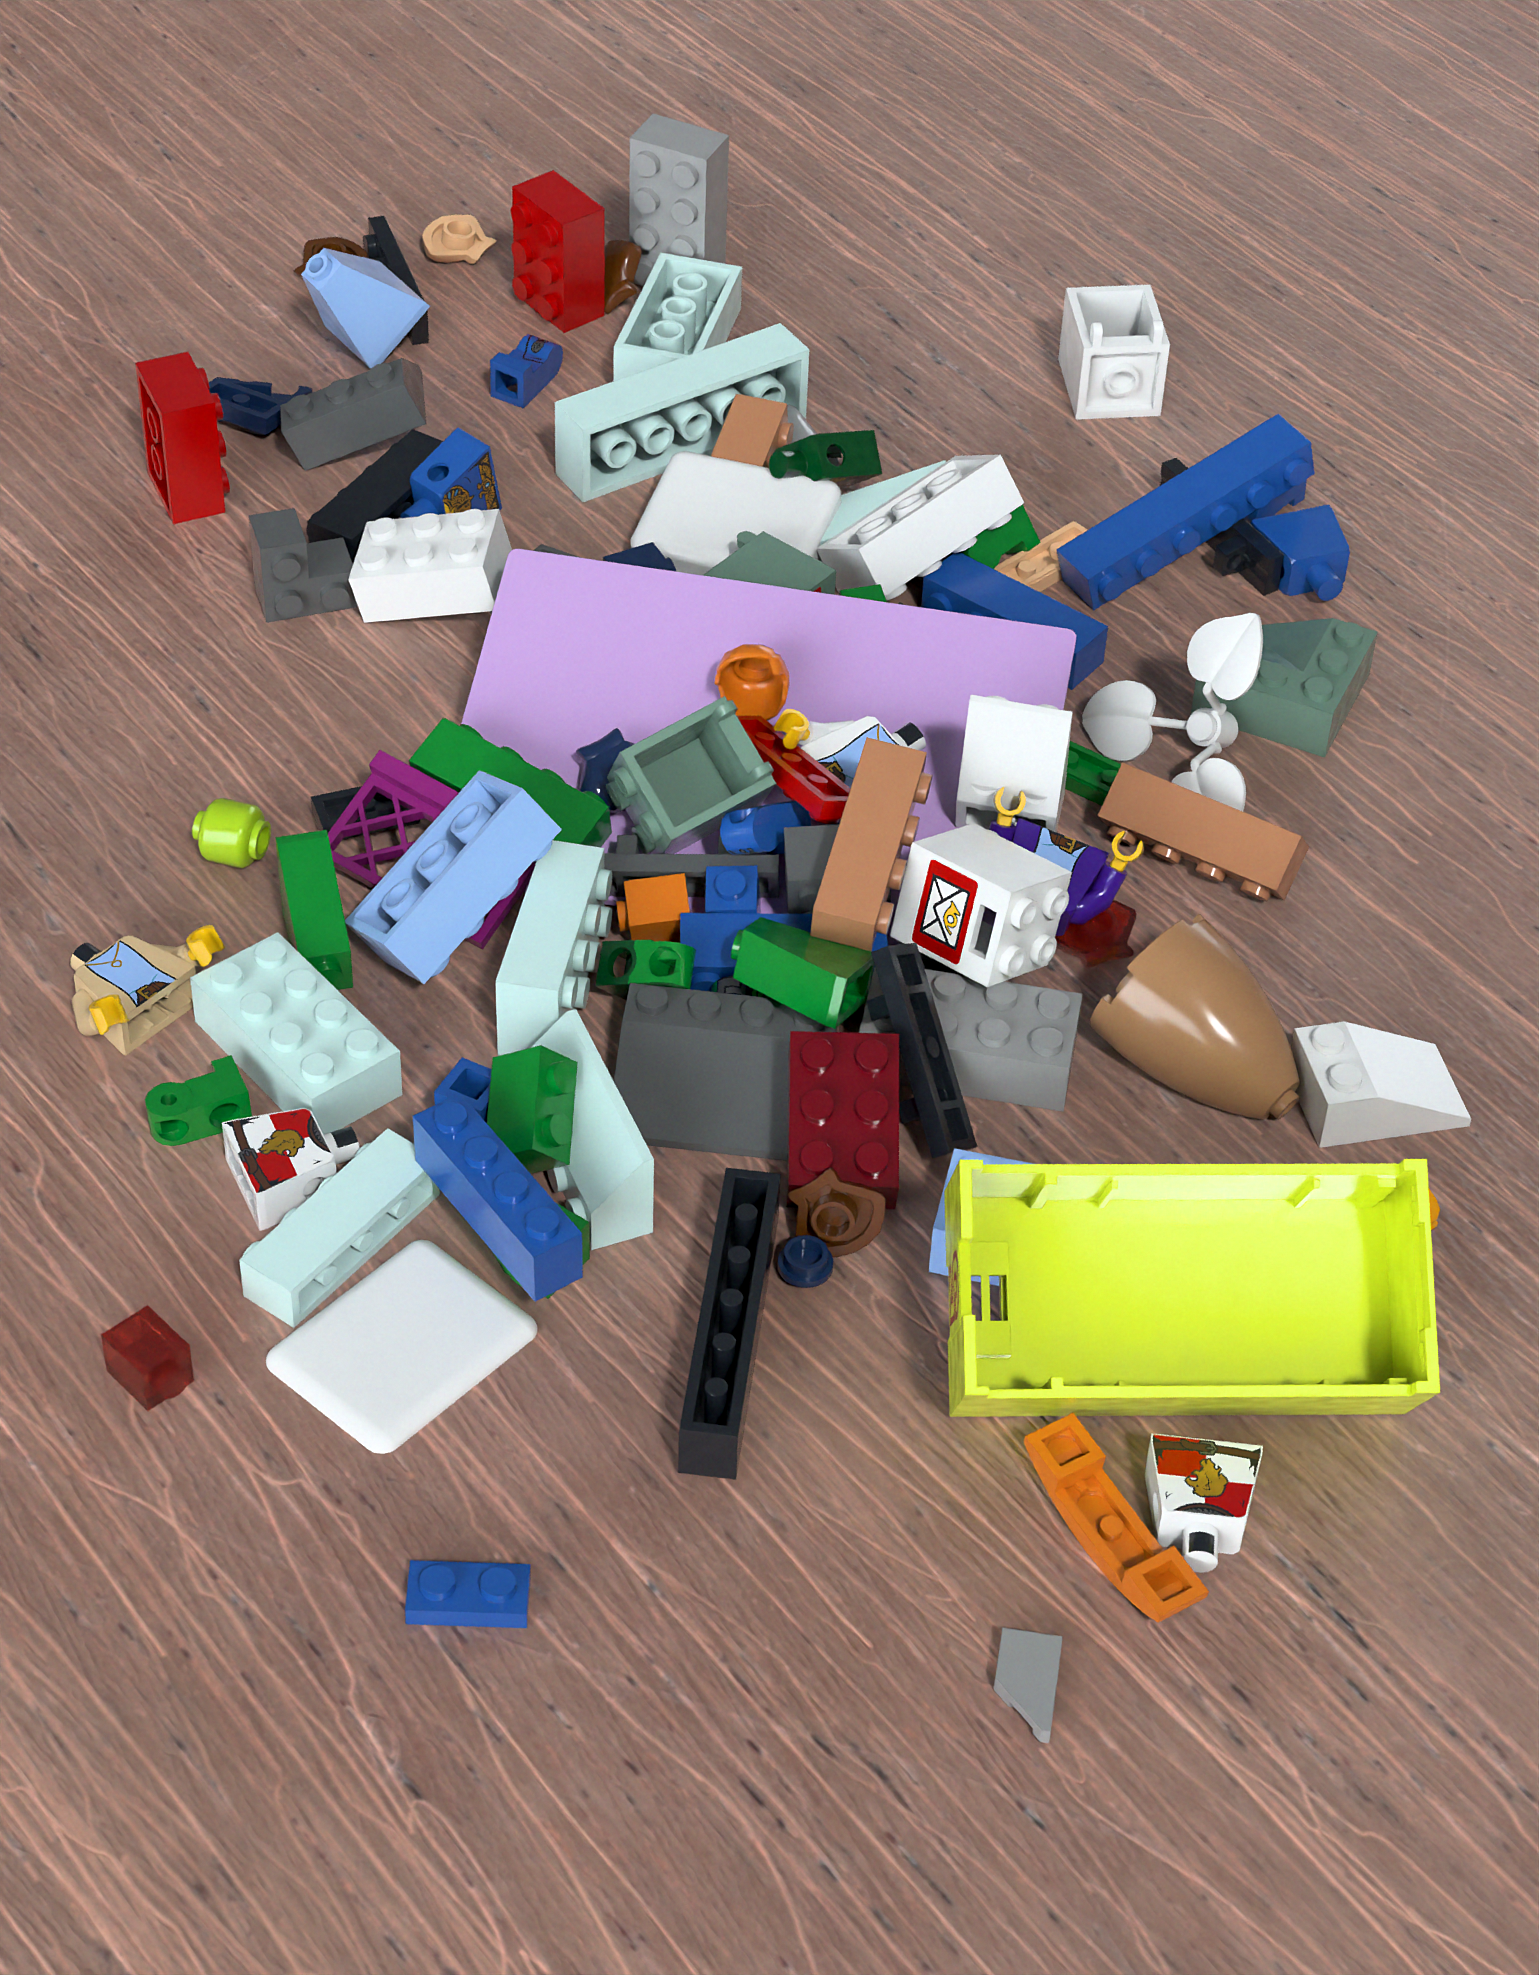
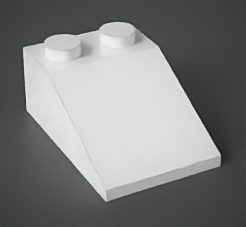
[1291,1021,1471,1148]

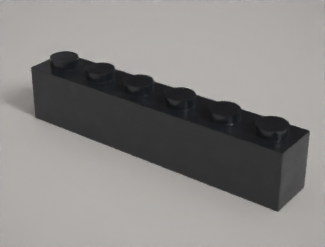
[678,1168,781,1480]

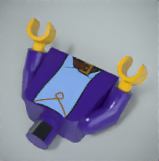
[989,787,1144,936]

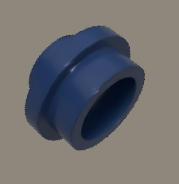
[778,1235,833,1288]

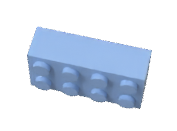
[345,770,562,984]

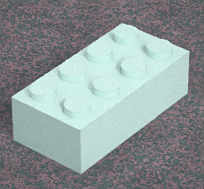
[613,253,742,381]
[496,840,612,1056]
[190,932,402,1134]

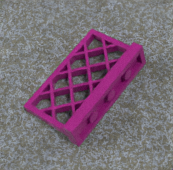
[328,750,536,950]

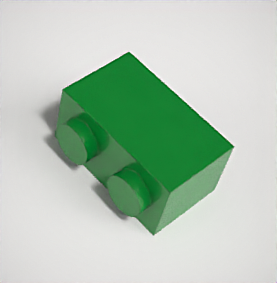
[487,1045,578,1174]

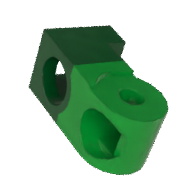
[595,940,696,1000]

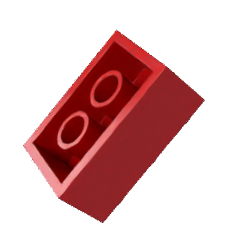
[511,170,605,333]
[135,352,230,525]

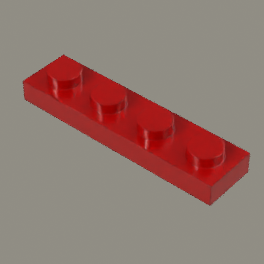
[737,716,851,824]

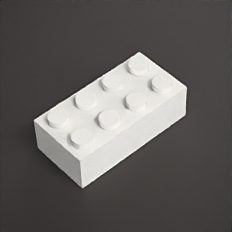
[817,455,1024,601]

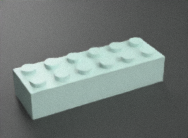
[555,323,809,502]

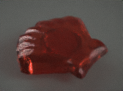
[1055,900,1137,968]

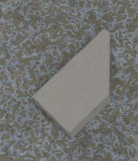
[994,1627,1063,1743]

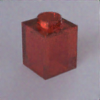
[101,1305,194,1411]

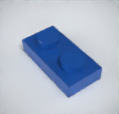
[405,1560,531,1628]

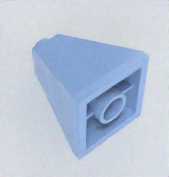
[301,248,430,369]

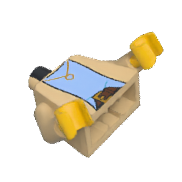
[70,925,225,1056]

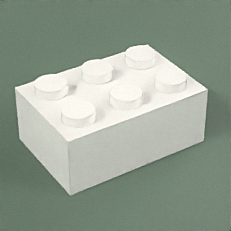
[349,509,512,623]

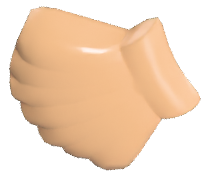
[422,215,497,264]

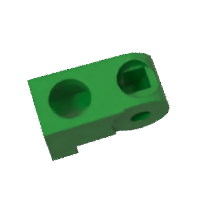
[947,504,1041,569]
[145,1055,252,1146]

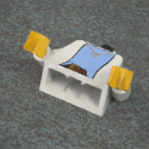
[773,709,926,788]

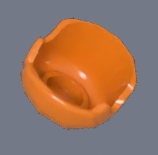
[714,644,790,720]

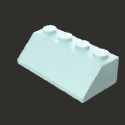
[532,1009,654,1250]

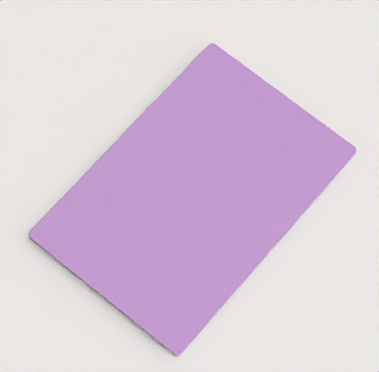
[461,549,1076,946]

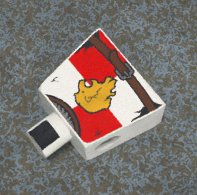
[222,1108,360,1231]
[1145,1433,1263,1573]

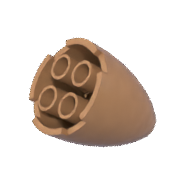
[1090,914,1300,1120]

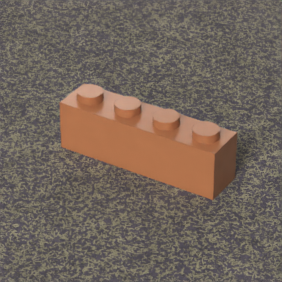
[711,394,794,468]
[810,737,933,951]
[1098,762,1309,902]

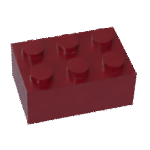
[786,1031,899,1209]

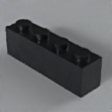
[306,429,443,564]

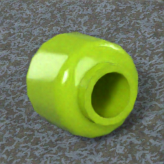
[192,798,271,868]

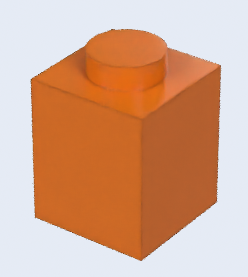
[616,873,690,943]

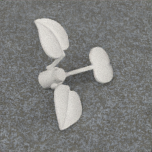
[1082,613,1263,812]

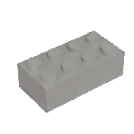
[629,113,729,287]
[859,968,1083,1112]

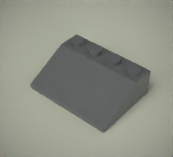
[614,983,838,1161]

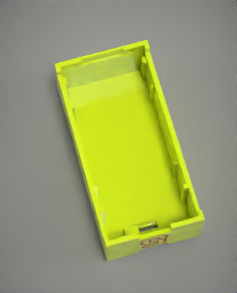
[944,1159,1440,1417]

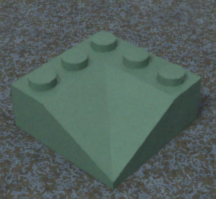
[1190,618,1378,758]

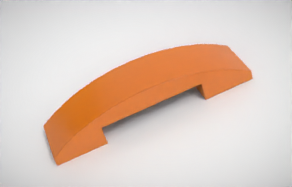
[1024,1413,1209,1623]

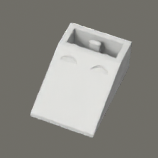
[955,695,1073,832]

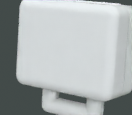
[630,451,841,575]
[266,1240,538,1454]

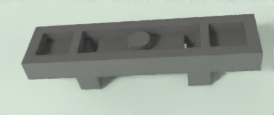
[604,835,780,898]

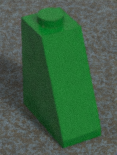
[275,830,353,990]
[731,917,875,1029]

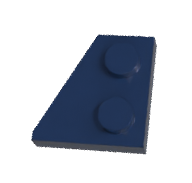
[209,377,313,435]

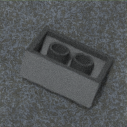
[280,358,426,471]

